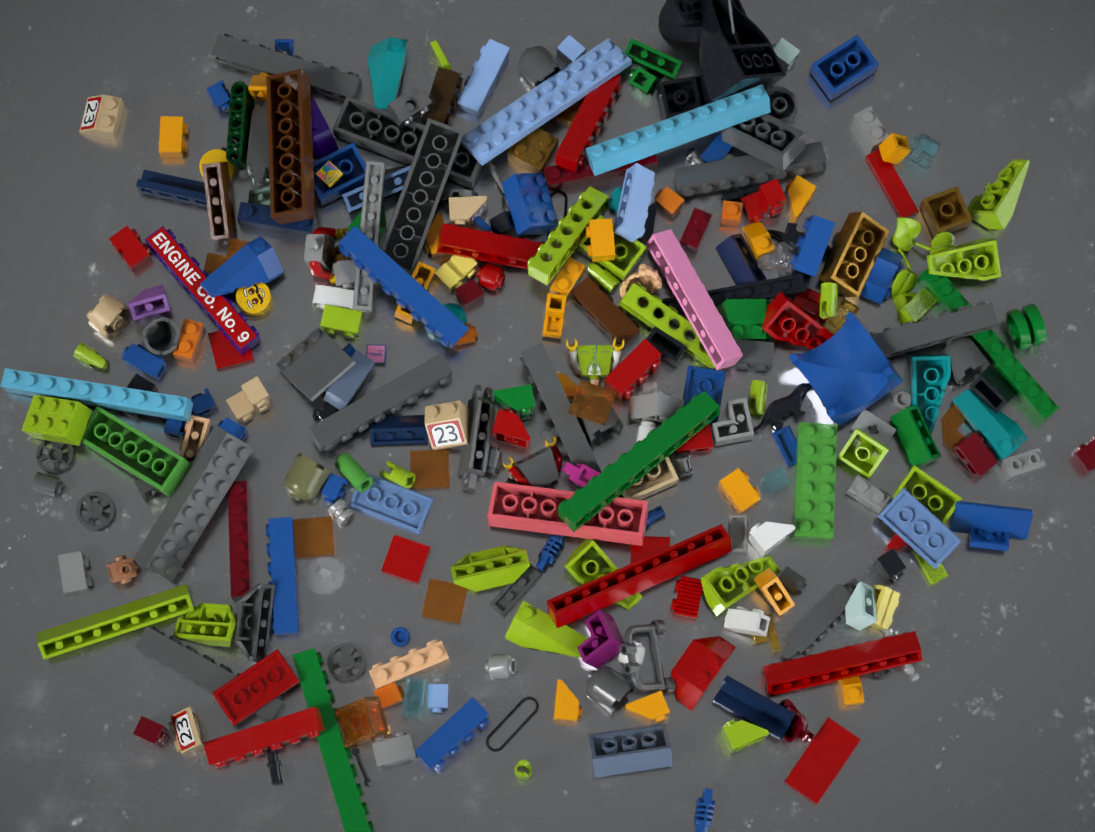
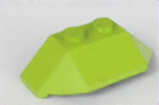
[450,545,530,592]
[173,603,236,647]

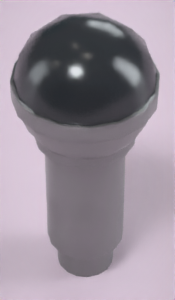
[685,148,705,165]

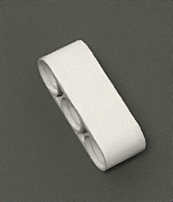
[312,285,366,314]

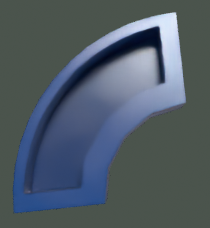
[860,247,903,305]

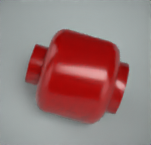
[476,263,506,291]

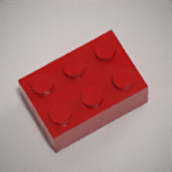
[604,339,662,403]

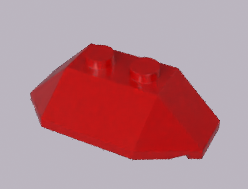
[671,636,736,711]

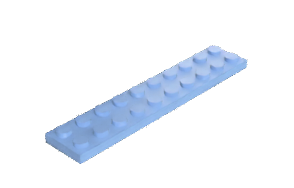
[460,38,632,166]

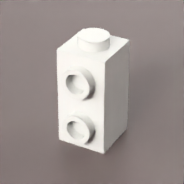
[724,607,770,637]

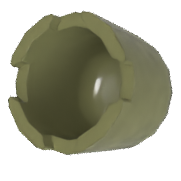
[284,452,332,501]

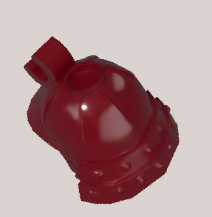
[779,699,815,743]

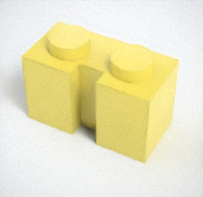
[434,255,478,294]

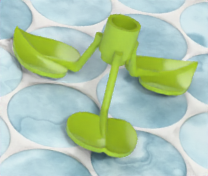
[891,217,955,298]

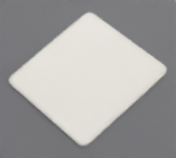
[643,382,658,393]

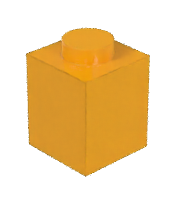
[879,133,911,164]

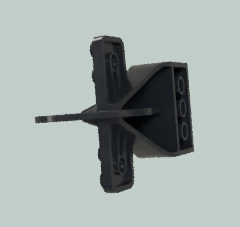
[659,0,786,101]

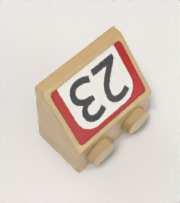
[79,95,125,140]
[449,196,488,228]
[425,400,470,450]
[168,707,205,756]

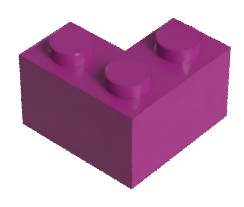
[577,609,625,669]

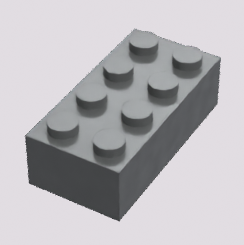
[722,114,805,171]

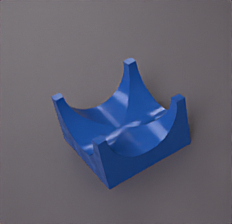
[789,312,904,426]

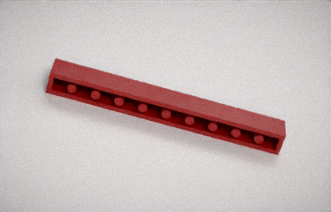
[547,524,732,628]

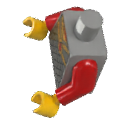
[304,227,349,285]

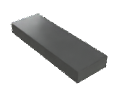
[489,564,542,618]

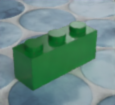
[625,38,683,79]
[890,405,942,468]

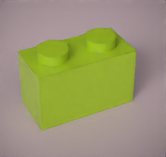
[320,304,363,339]

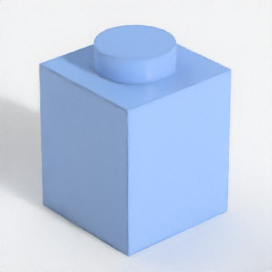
[557,35,586,64]
[428,684,449,713]

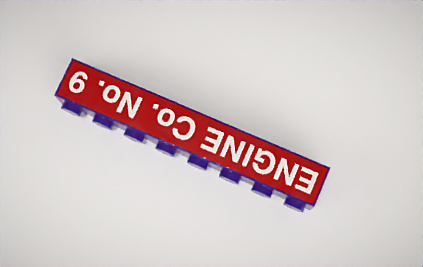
[145,226,259,356]

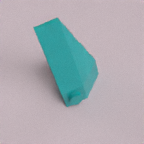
[367,37,408,110]
[909,354,951,433]
[952,388,1028,461]

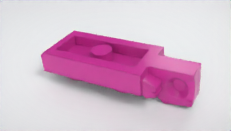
[562,462,601,487]

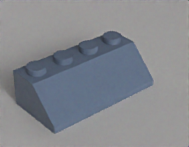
[588,723,673,778]

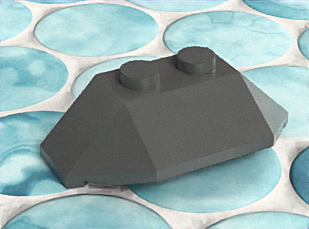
[233,583,275,662]

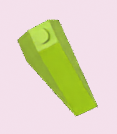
[967,159,1030,230]
[927,238,1001,281]
[701,556,782,617]
[505,601,588,658]

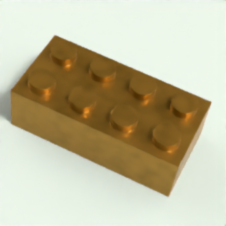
[818,212,889,297]

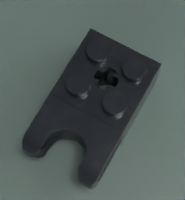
[656,76,715,120]

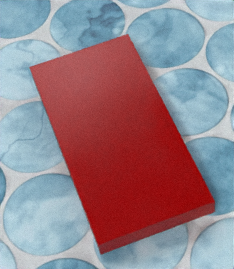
[212,649,300,726]
[784,717,861,805]

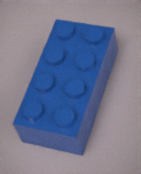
[415,697,490,772]

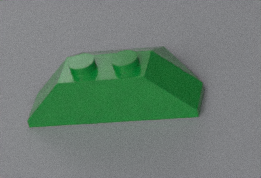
[717,298,772,339]

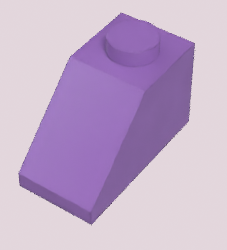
[128,284,170,321]

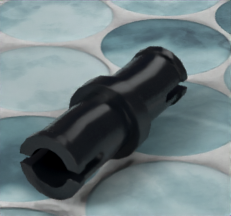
[721,183,759,202]
[266,748,284,785]

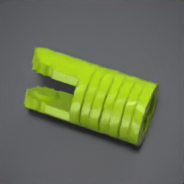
[587,263,620,294]
[820,282,838,319]
[73,342,110,369]
[748,380,768,417]
[379,460,416,489]
[514,760,532,781]

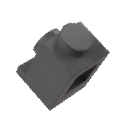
[134,479,161,502]

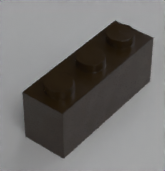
[421,66,464,125]

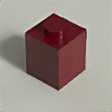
[454,279,485,310]

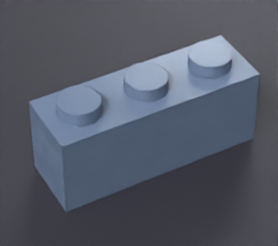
[323,350,376,410]

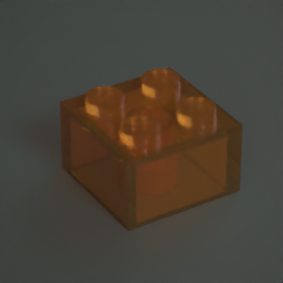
[335,696,389,747]

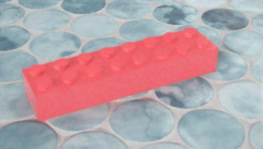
[487,482,648,546]

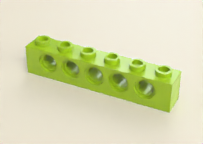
[527,186,609,285]
[618,283,715,369]

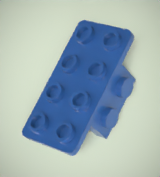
[950,501,1033,551]

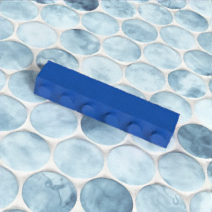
[266,517,299,637]

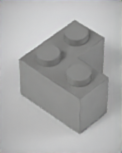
[629,390,684,422]
[711,398,754,447]

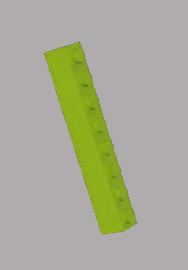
[37,584,194,660]

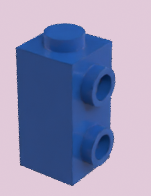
[122,343,167,382]

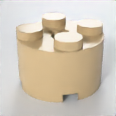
[87,294,131,340]

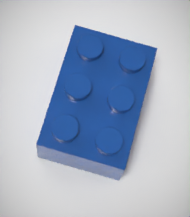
[810,34,879,101]
[313,142,366,206]
[501,173,559,235]
[789,215,835,277]

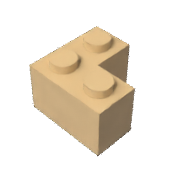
[226,376,272,423]

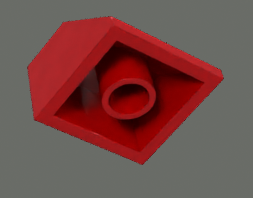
[492,408,531,449]

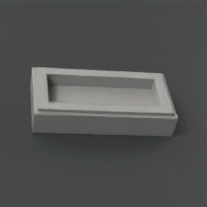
[728,514,748,554]

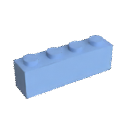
[457,39,510,118]
[613,163,655,242]

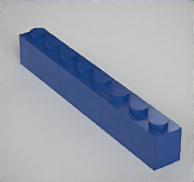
[338,226,469,349]

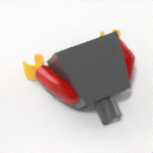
[502,436,563,489]

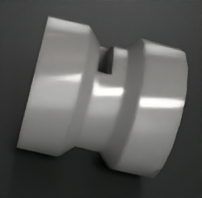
[328,499,355,526]

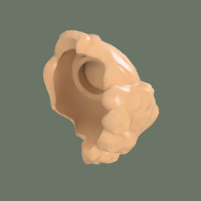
[620,264,662,304]

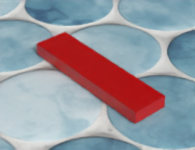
[865,149,919,218]

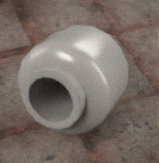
[485,654,516,679]

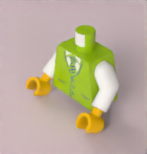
[565,337,625,390]

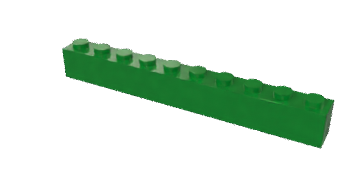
[917,269,1059,425]
[558,391,720,532]
[292,648,375,832]

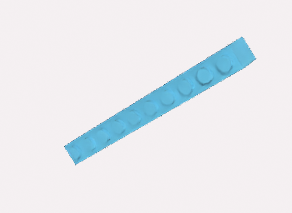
[586,85,771,176]
[0,368,193,422]

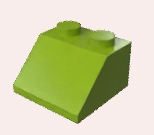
[837,428,889,479]
[721,719,769,754]

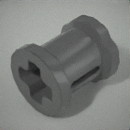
[673,452,693,477]

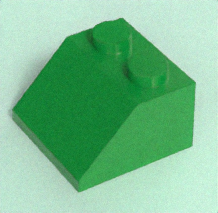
[493,384,535,420]

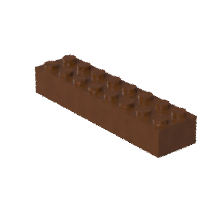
[266,69,315,225]

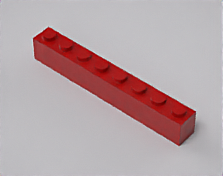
[762,631,923,696]

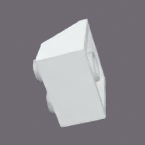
[748,522,796,558]

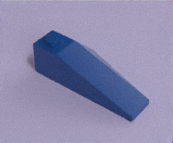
[200,236,284,298]

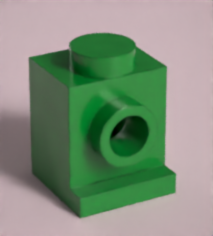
[628,67,661,96]

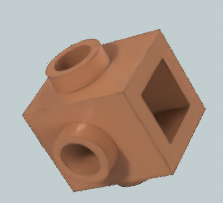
[106,555,138,584]

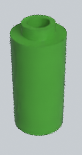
[335,453,373,492]

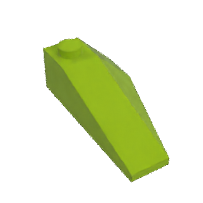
[564,539,642,610]

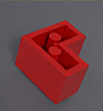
[740,179,786,224]

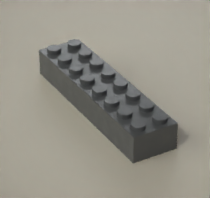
[332,96,482,189]
[381,118,464,275]
[134,425,254,582]

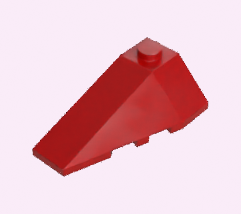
[762,292,834,350]

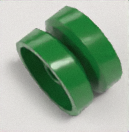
[1006,303,1047,351]

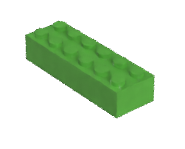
[81,406,191,498]
[792,422,838,542]

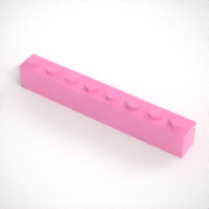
[646,229,743,370]

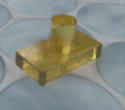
[753,613,781,655]

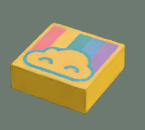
[316,161,343,188]

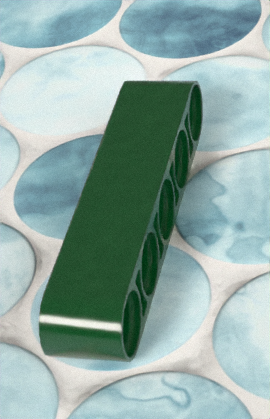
[226,81,254,171]

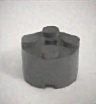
[767,87,799,125]

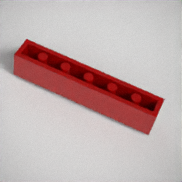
[555,75,623,172]
[437,223,548,269]
[203,707,325,768]

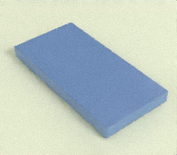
[348,473,434,535]
[878,488,962,569]

